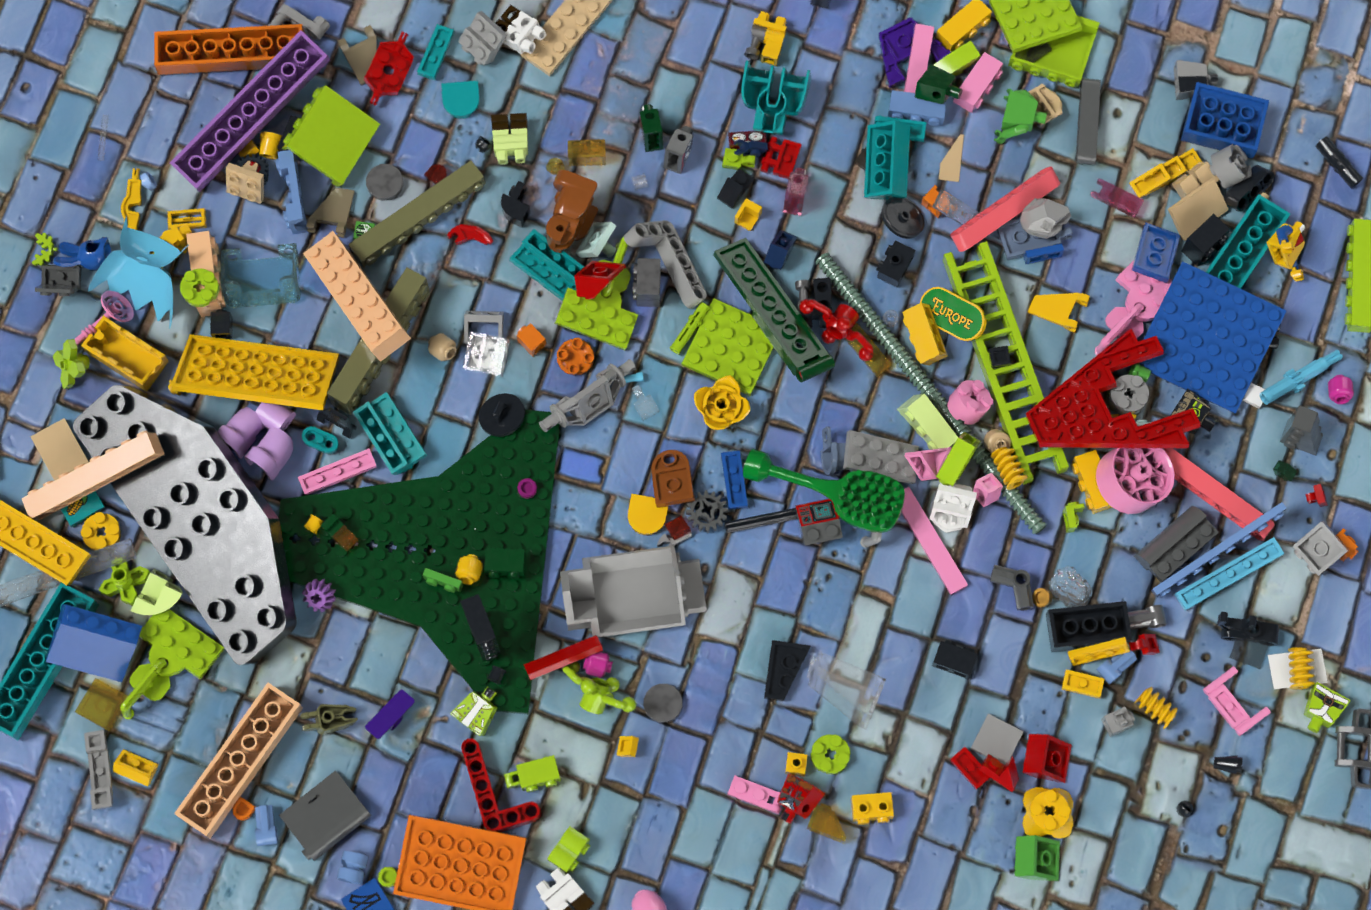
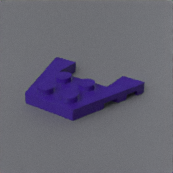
[878,17,951,88]

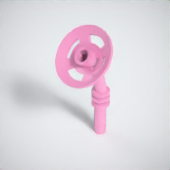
[75,291,134,346]

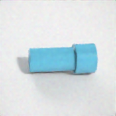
[624,372,644,383]

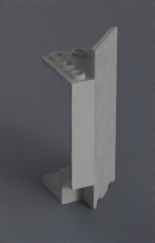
[560,546,707,637]

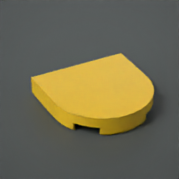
[628,494,668,536]

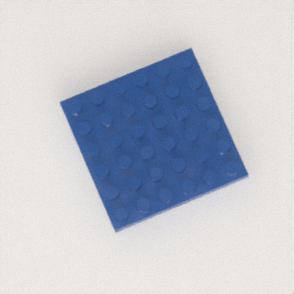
[1134,261,1286,414]

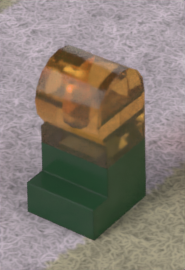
[320,514,359,552]

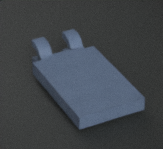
[997,218,1073,260]

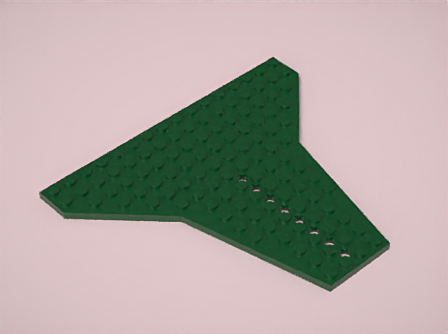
[278,410,560,715]

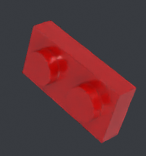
[950,747,990,790]

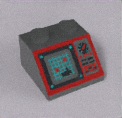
[795,499,843,545]

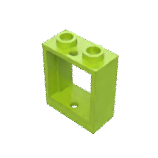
[936,432,981,487]

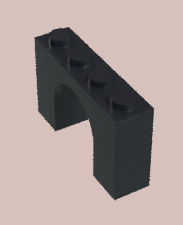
[460,594,501,661]

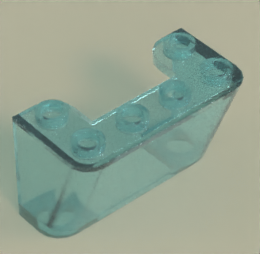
[221,243,301,308]

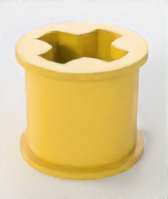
[304,514,323,534]

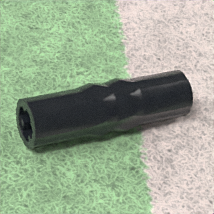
[1315,136,1363,188]

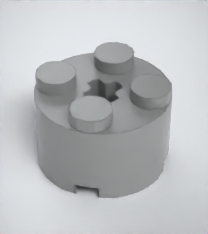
[1210,144,1251,189]
[1107,375,1149,415]

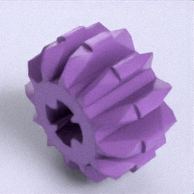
[302,579,336,612]

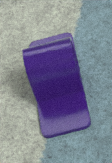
[365,690,415,739]

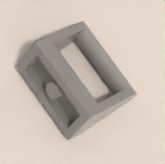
[464,311,504,343]

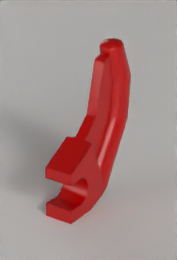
[447,224,493,245]

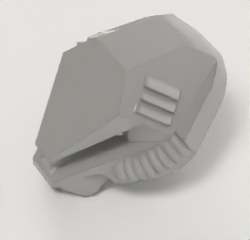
[1020,198,1071,239]

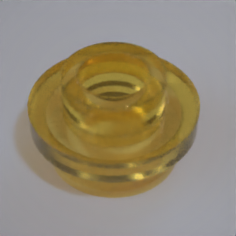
[546,158,565,175]

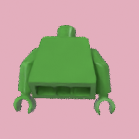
[994,88,1047,144]

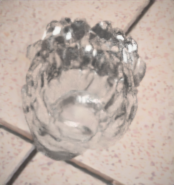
[1049,565,1092,607]

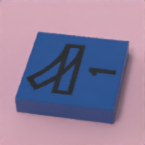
[340,878,394,910]

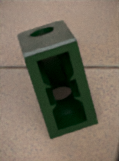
[915,64,962,104]
[640,104,664,152]

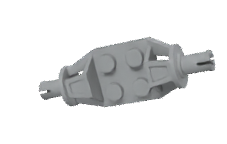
[539,359,636,432]

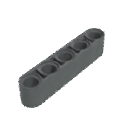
[1076,78,1101,165]

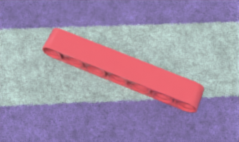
[950,166,1061,252]
[1164,448,1275,541]

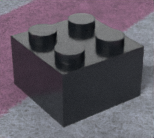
[1181,214,1230,266]

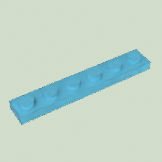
[1175,537,1285,611]

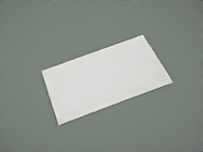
[1268,649,1328,689]

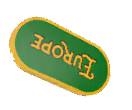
[920,287,987,341]

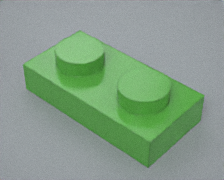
[423,568,463,593]

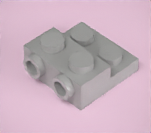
[458,11,507,65]
[1293,521,1349,576]

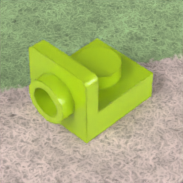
[1063,502,1085,533]

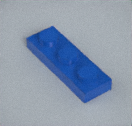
[721,450,748,510]

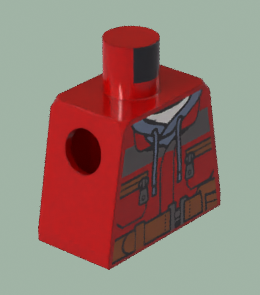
[777,773,825,824]

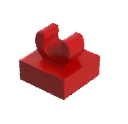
[1305,484,1328,507]

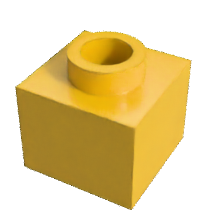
[785,752,807,777]

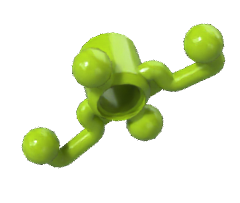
[562,661,636,714]

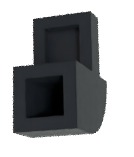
[501,181,531,228]

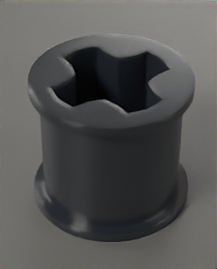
[487,665,507,685]

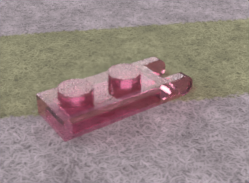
[1090,179,1144,218]

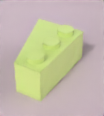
[897,393,958,450]

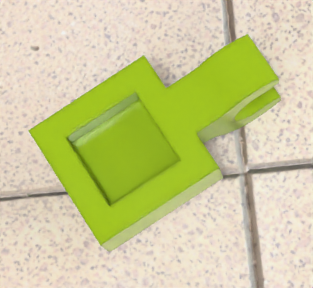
[722,148,756,170]

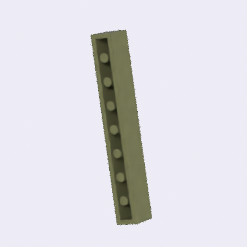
[348,161,485,268]

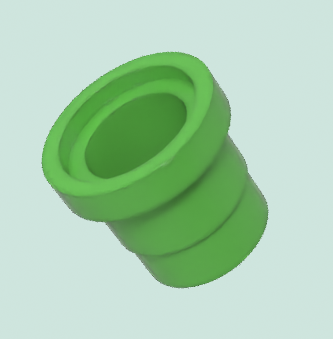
[1128,363,1151,383]

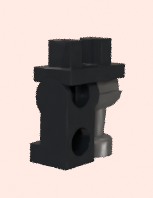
[795,278,833,329]

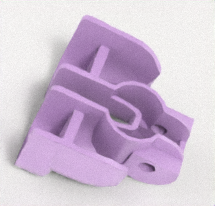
[217,402,296,481]

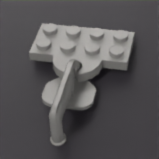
[843,430,919,548]

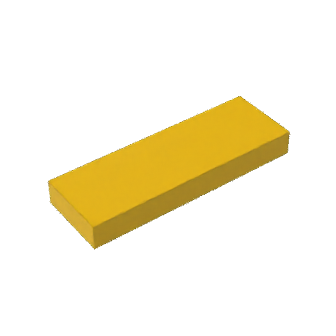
[1068,637,1130,666]

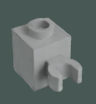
[1101,707,1134,737]

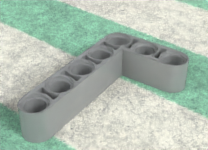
[624,220,707,309]

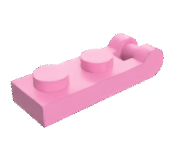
[727,776,781,814]

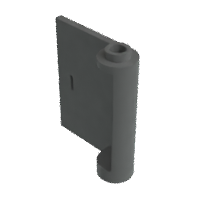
[279,770,371,861]

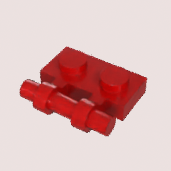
[760,136,802,180]

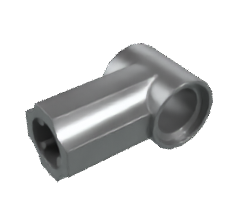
[1128,605,1167,630]

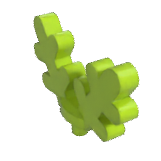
[32,233,58,267]

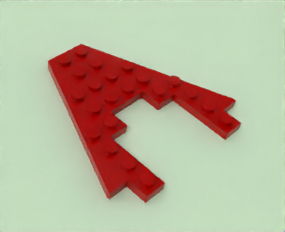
[1026,329,1200,449]

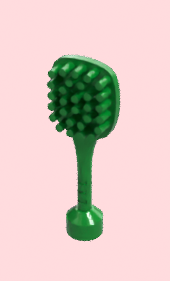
[743,449,905,533]

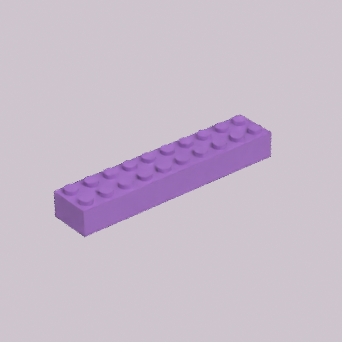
[170,30,330,192]

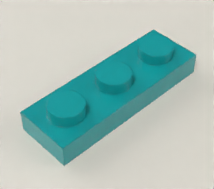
[417,24,455,81]

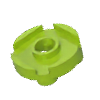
[180,269,219,307]
[811,734,850,775]

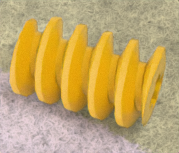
[991,447,1028,490]
[1288,647,1315,690]
[1134,687,1178,729]

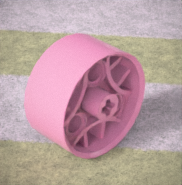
[1096,448,1175,514]

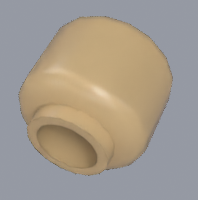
[428,333,457,361]
[983,429,1011,453]

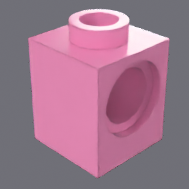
[973,473,1003,507]

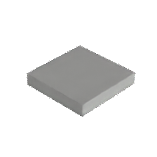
[970,714,1024,765]

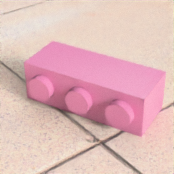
[953,52,1003,113]

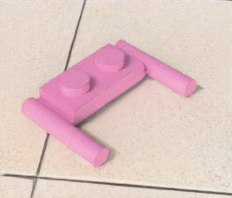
[1203,666,1271,736]

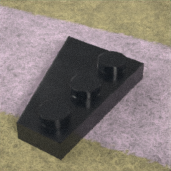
[764,640,811,701]

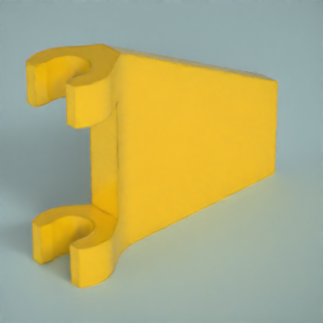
[1028,293,1090,333]

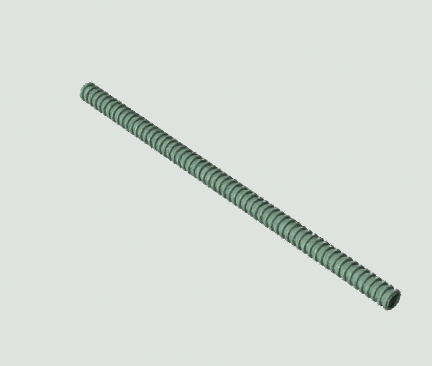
[815,253,1047,534]

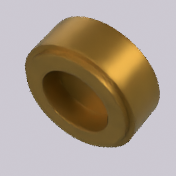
[1032,588,1053,607]

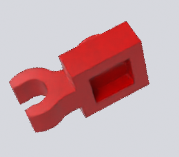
[1129,634,1160,655]

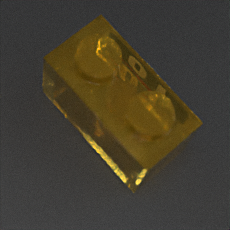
[568,139,606,166]

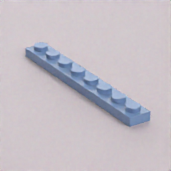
[1151,502,1286,597]

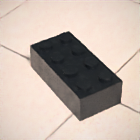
[1046,601,1132,652]

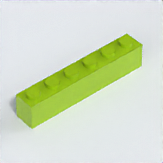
[1344,219,1371,333]

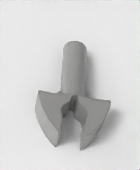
[657,530,692,547]

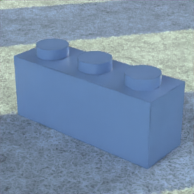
[888,90,947,126]

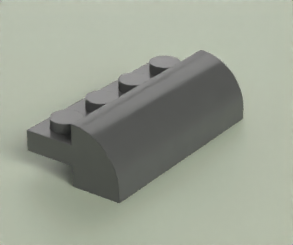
[1134,506,1219,583]

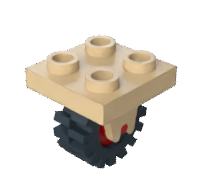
[226,154,269,204]

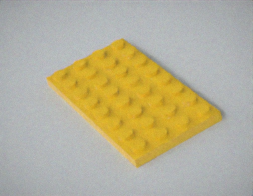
[171,334,339,410]

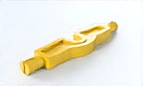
[121,168,142,230]

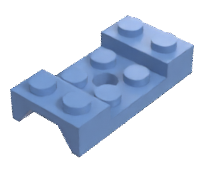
[275,150,307,235]

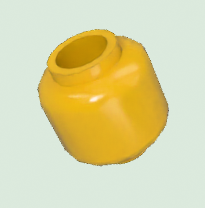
[455,554,483,585]

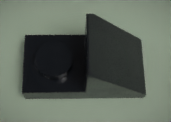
[717,168,754,209]

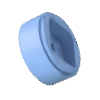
[140,172,157,191]

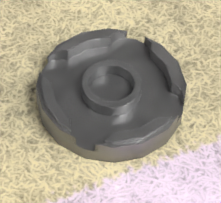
[366,164,403,201]
[644,684,682,723]

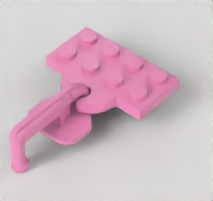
[1095,260,1172,355]

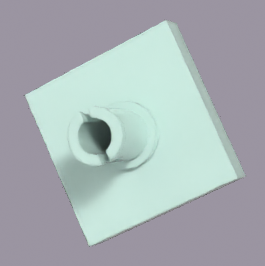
[575,222,616,258]

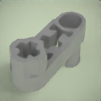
[268,4,330,40]

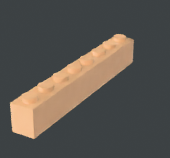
[22,431,164,520]

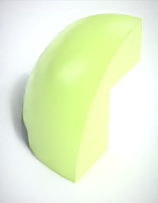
[131,569,183,615]

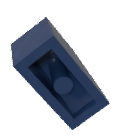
[764,230,798,270]

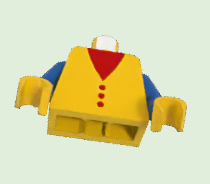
[1267,221,1305,281]

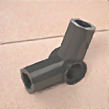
[990,565,1034,611]

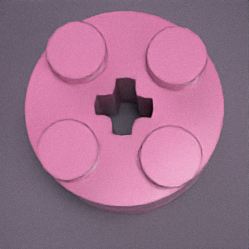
[947,380,993,425]

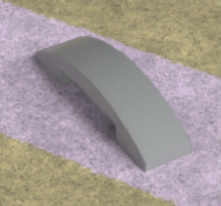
[84,730,113,810]

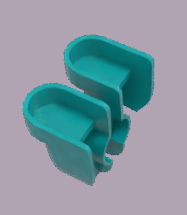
[741,60,812,135]

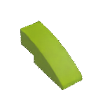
[934,41,981,77]

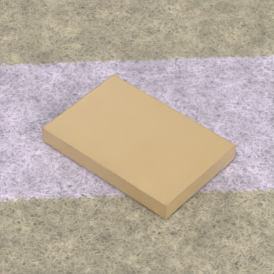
[1168,178,1229,241]
[30,418,89,481]

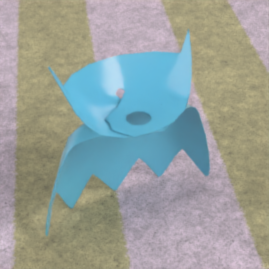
[88,216,189,329]

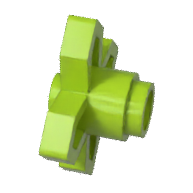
[53,339,90,389]
[99,557,150,606]

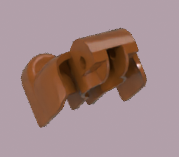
[546,170,598,253]

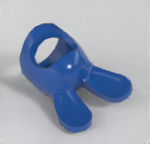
[53,237,112,271]

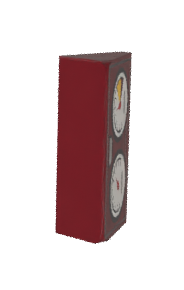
[728,131,767,150]

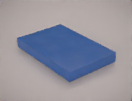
[1132,222,1181,283]

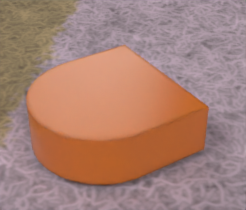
[232,796,255,821]

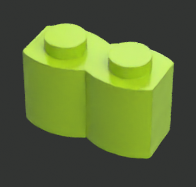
[547,826,591,874]

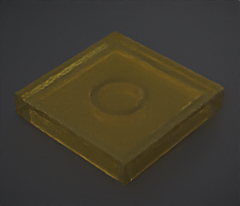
[75,678,128,732]

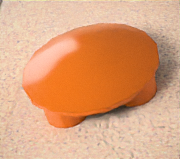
[557,338,594,375]

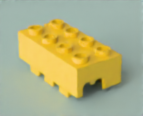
[81,315,169,392]

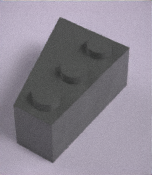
[1280,405,1323,456]

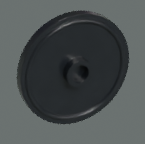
[881,197,924,239]
[478,393,526,437]

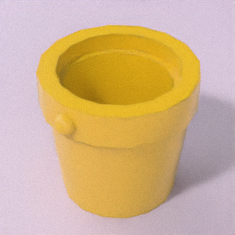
[259,132,282,160]

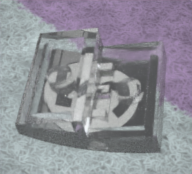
[463,332,510,377]

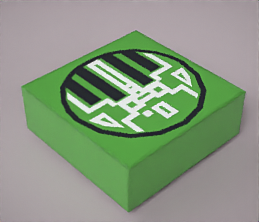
[353,221,375,240]

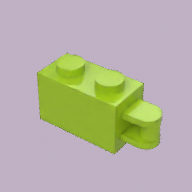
[504,755,561,793]

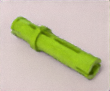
[669,302,710,355]

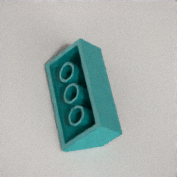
[864,120,910,200]

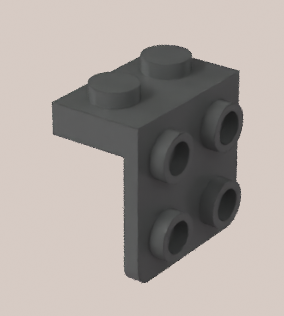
[35,265,81,296]

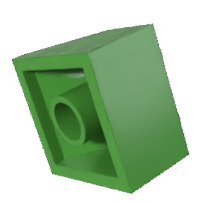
[1014,835,1060,881]

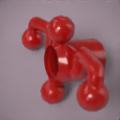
[799,299,874,361]

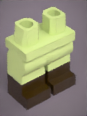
[491,113,528,165]

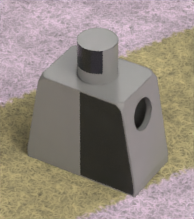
[1174,60,1218,100]

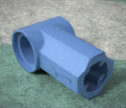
[1096,650,1137,685]
[255,805,278,846]

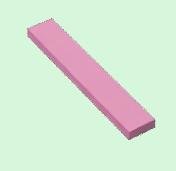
[901,487,968,595]

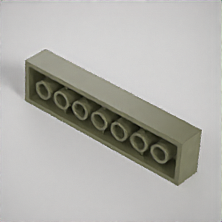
[327,267,430,415]

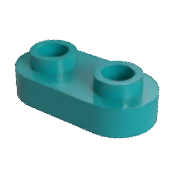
[302,426,339,454]

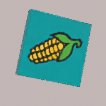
[61,491,105,528]

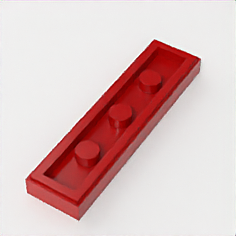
[524,635,603,680]

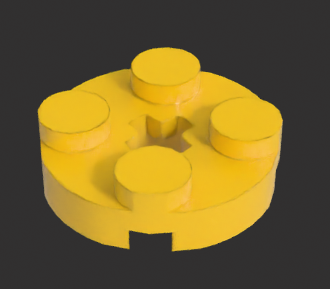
[81,512,121,552]

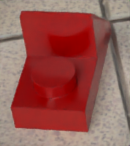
[979,754,1019,792]

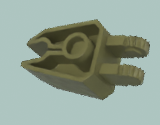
[300,704,358,735]

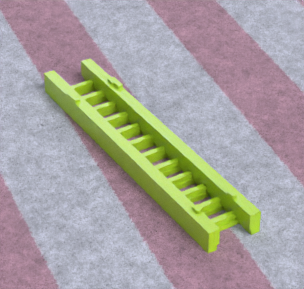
[942,241,1069,485]

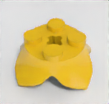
[694,375,750,430]
[1022,787,1073,839]

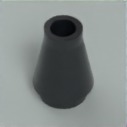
[1214,755,1243,775]

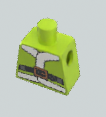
[1304,682,1350,733]

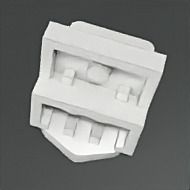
[929,483,977,533]

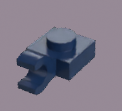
[734,139,768,157]

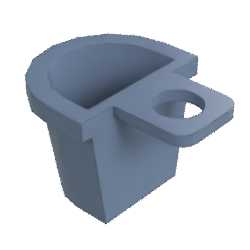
[820,427,847,475]

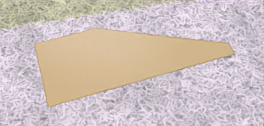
[939,134,964,182]

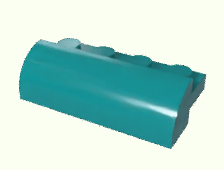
[510,229,584,301]
[353,392,427,475]

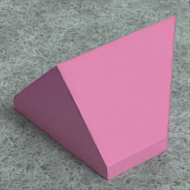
[904,447,952,481]

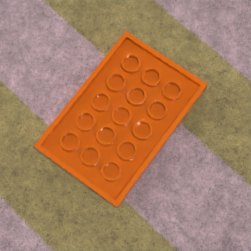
[393,814,527,910]

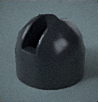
[475,136,492,153]
[1176,801,1193,817]

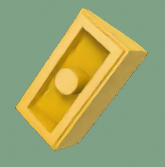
[113,749,159,786]

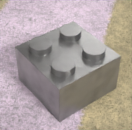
[633,258,661,307]

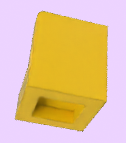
[734,198,762,231]

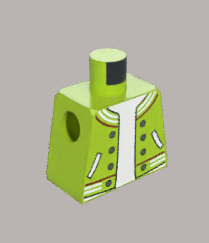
[450,686,497,736]

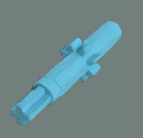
[1260,350,1343,405]

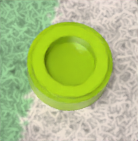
[378,867,397,888]

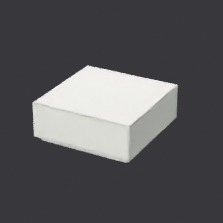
[1242,383,1266,409]

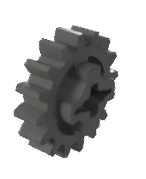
[686,490,728,533]

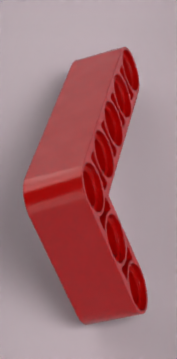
[461,738,541,832]

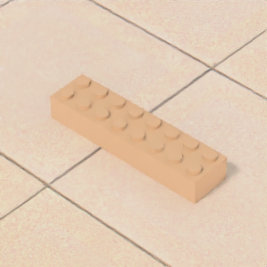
[303,231,411,362]
[174,683,303,839]

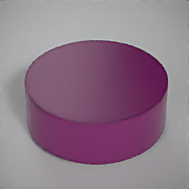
[517,478,537,499]

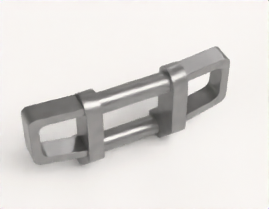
[1334,708,1371,790]

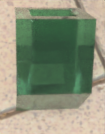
[1273,460,1297,481]

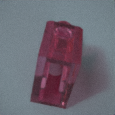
[783,168,809,216]

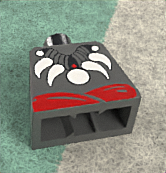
[663,126,693,174]

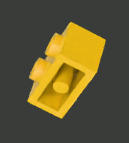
[851,792,894,825]

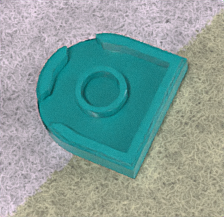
[441,80,480,119]

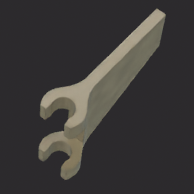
[338,25,377,85]
[306,187,355,238]

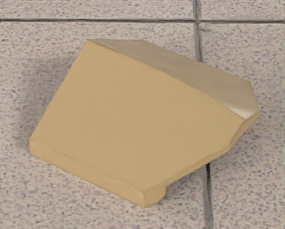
[1028,84,1062,126]

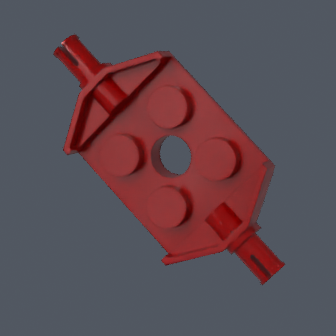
[364,32,414,106]

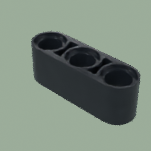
[1224,165,1274,212]

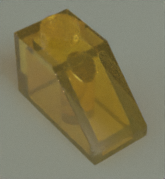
[807,803,846,844]

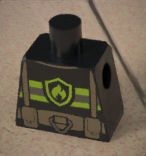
[1170,388,1216,434]

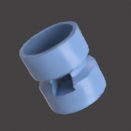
[337,851,369,885]

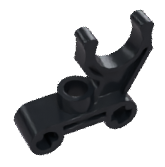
[1217,612,1279,646]

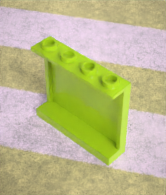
[1008,15,1100,88]
[282,85,380,187]

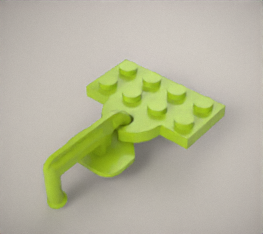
[554,237,638,351]
[120,609,225,719]

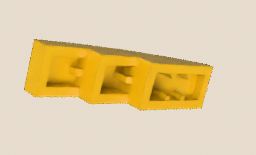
[1129,148,1202,199]

